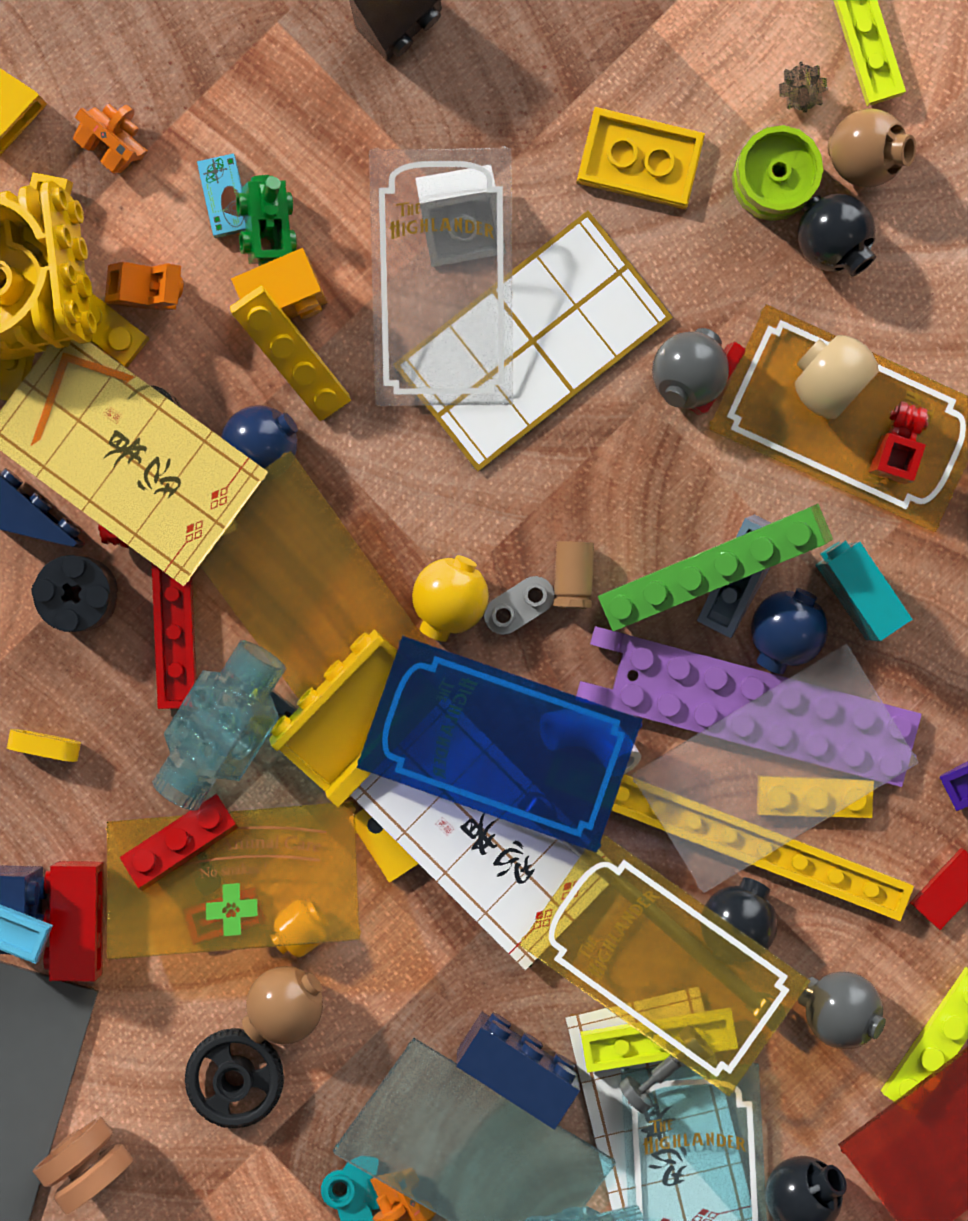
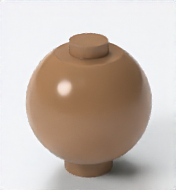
[827,109,916,187]
[242,966,323,1044]

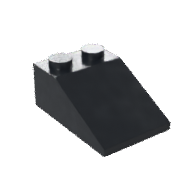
[349,0,442,61]

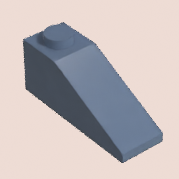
[697,514,771,638]

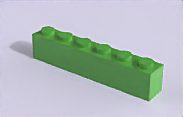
[598,504,833,631]

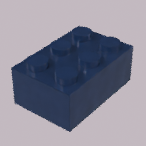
[456,1011,580,1130]

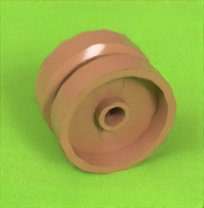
[32,1116,134,1215]

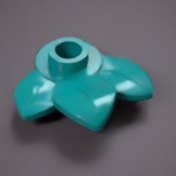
[321,1154,379,1221]

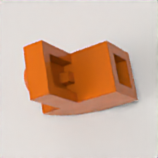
[104,262,184,310]

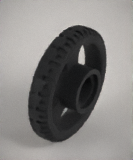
[185,1028,284,1129]

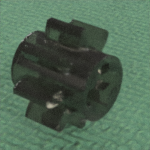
[779,62,828,113]

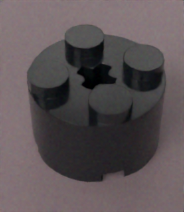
[31,555,118,632]

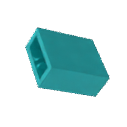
[815,540,913,641]

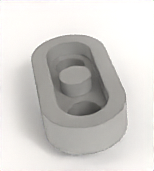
[484,576,554,635]

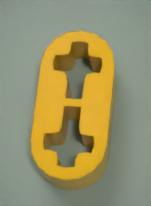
[7,729,81,762]

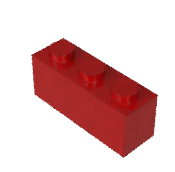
[43,861,104,982]

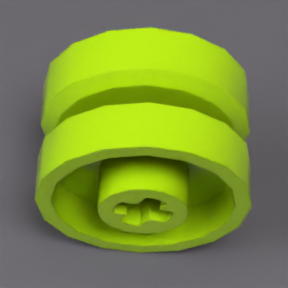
[732,125,823,221]

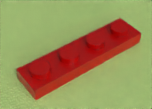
[151,562,198,709]

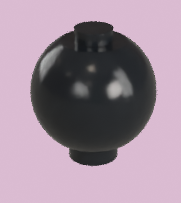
[798,194,876,277]
[701,877,777,965]
[765,1156,847,1221]

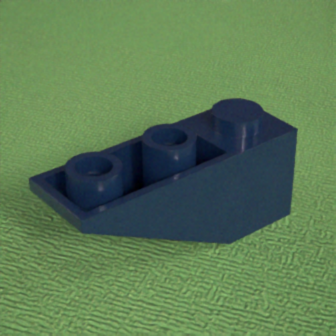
[0,468,85,548]

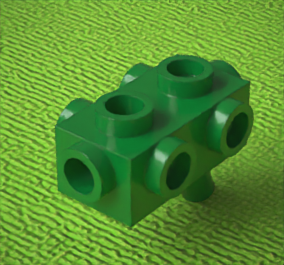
[236,175,297,266]

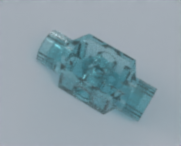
[152,640,286,810]

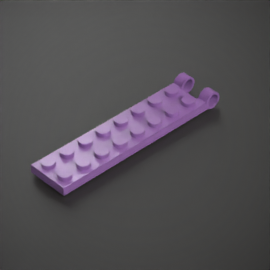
[575,626,922,787]

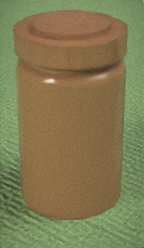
[553,541,594,609]

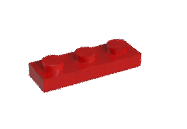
[119,793,239,891]

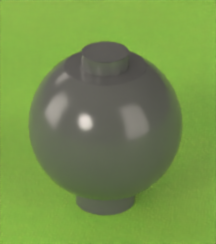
[652,328,729,409]
[798,971,886,1049]

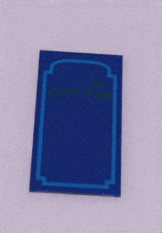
[357,636,643,853]

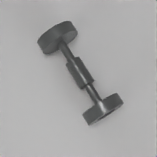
[619,1024,713,1114]

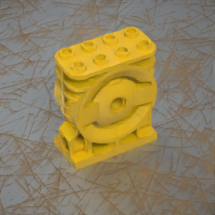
[0,180,97,360]

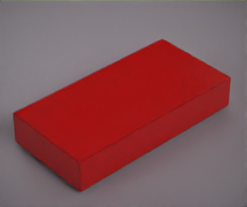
[910,848,968,930]

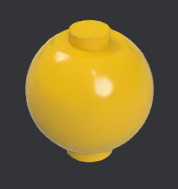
[412,555,489,642]

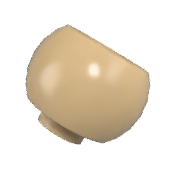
[795,335,879,419]

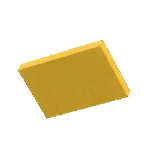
[576,107,705,210]

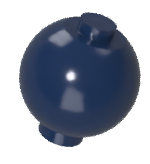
[221,405,298,482]
[751,588,828,674]

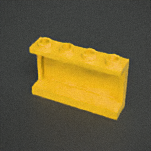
[269,629,444,807]

